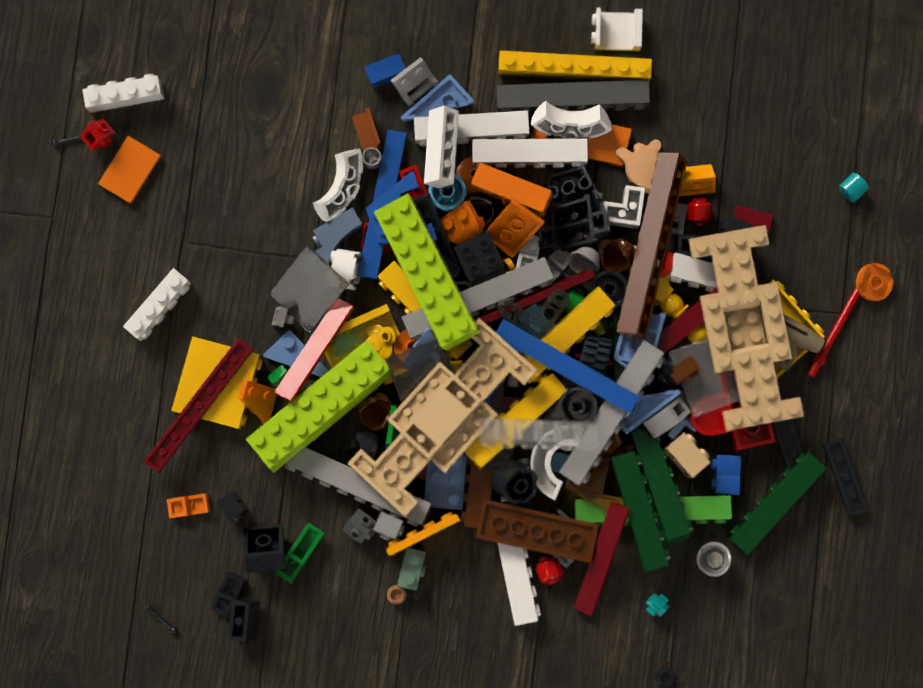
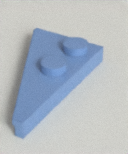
[400,74,474,122]
[263,330,329,377]
[621,390,681,434]

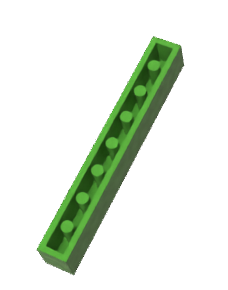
[574,496,732,526]

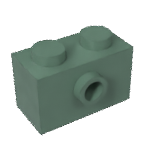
[397,547,426,590]

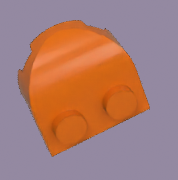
[441,200,485,245]

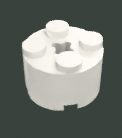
[327,249,362,290]

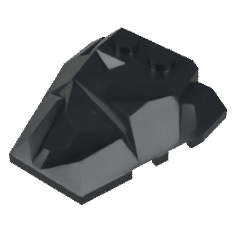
[538,165,610,252]

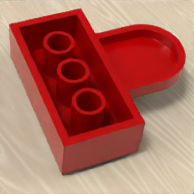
[690,371,776,451]

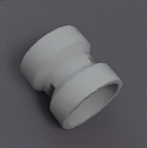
[362,147,382,170]

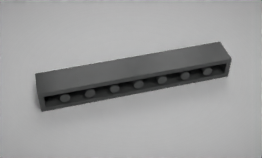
[496,80,650,114]

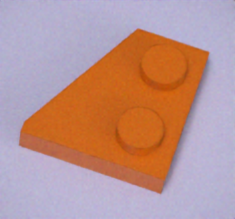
[238,380,277,424]

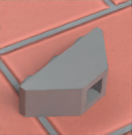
[643,390,692,438]

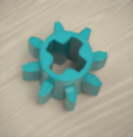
[645,593,669,617]

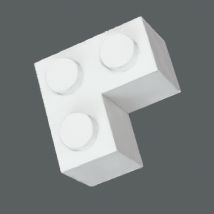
[603,185,645,229]

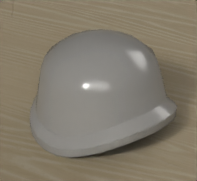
[568,247,600,275]
[697,542,731,576]

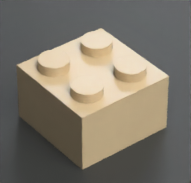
[664,433,710,479]

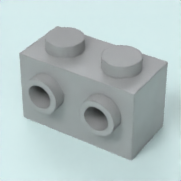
[373,512,406,541]

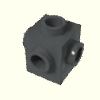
[343,509,377,544]

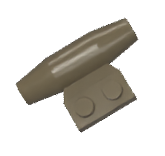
[759,306,825,371]

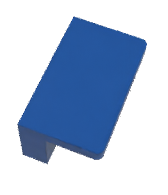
[365,54,406,88]

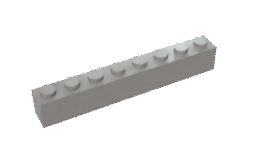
[402,257,554,341]
[559,341,665,485]
[284,447,433,527]

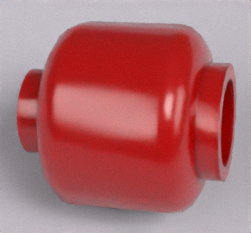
[687,198,712,226]
[535,555,564,586]

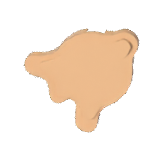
[616,139,661,194]

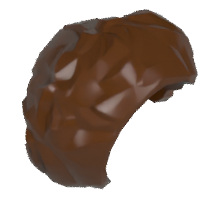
[598,238,635,273]
[359,393,392,432]

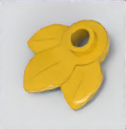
[366,324,397,361]

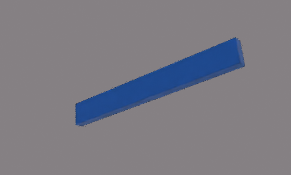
[358,130,407,280]
[496,319,640,413]

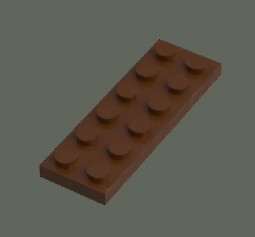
[475,499,599,563]

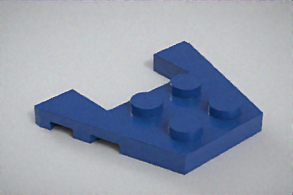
[366,171,438,245]

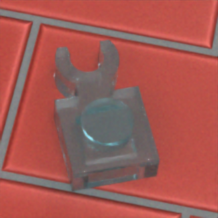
[331,329,365,357]

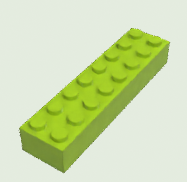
[374,194,481,351]
[246,340,394,473]

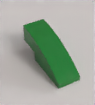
[275,522,324,584]

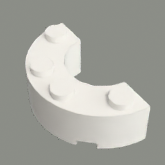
[530,425,584,500]

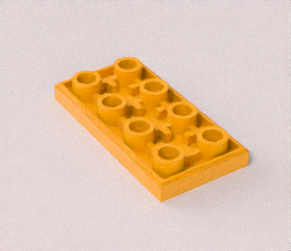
[387,512,460,556]

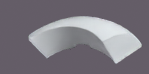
[531,101,612,139]
[313,149,363,222]

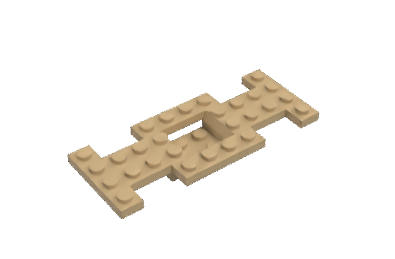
[688,225,804,431]
[348,318,537,517]

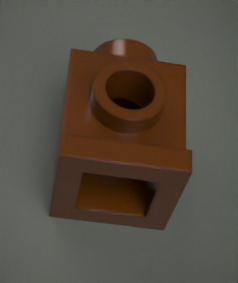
[669,355,702,385]

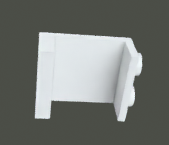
[591,8,642,51]

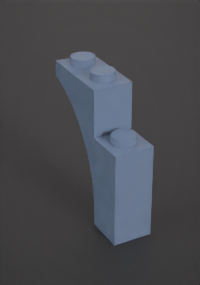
[302,207,363,293]

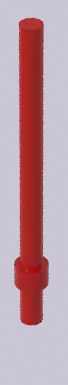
[807,287,860,378]

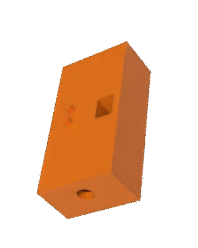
[471,163,552,218]

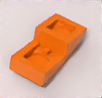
[167,493,211,518]

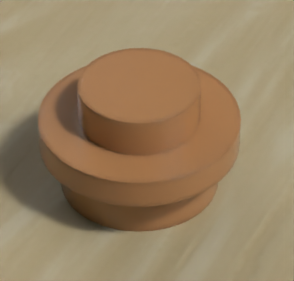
[387,585,406,604]

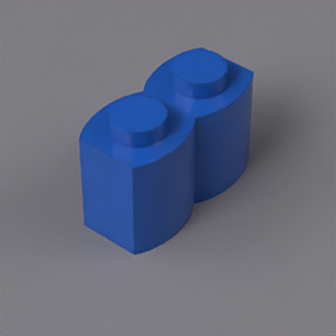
[711,455,741,495]

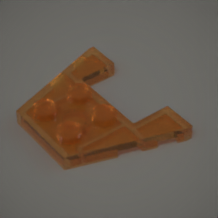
[565,445,633,511]

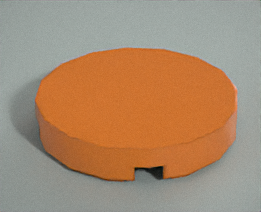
[856,263,894,301]

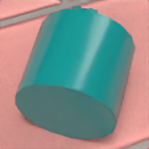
[838,173,869,203]

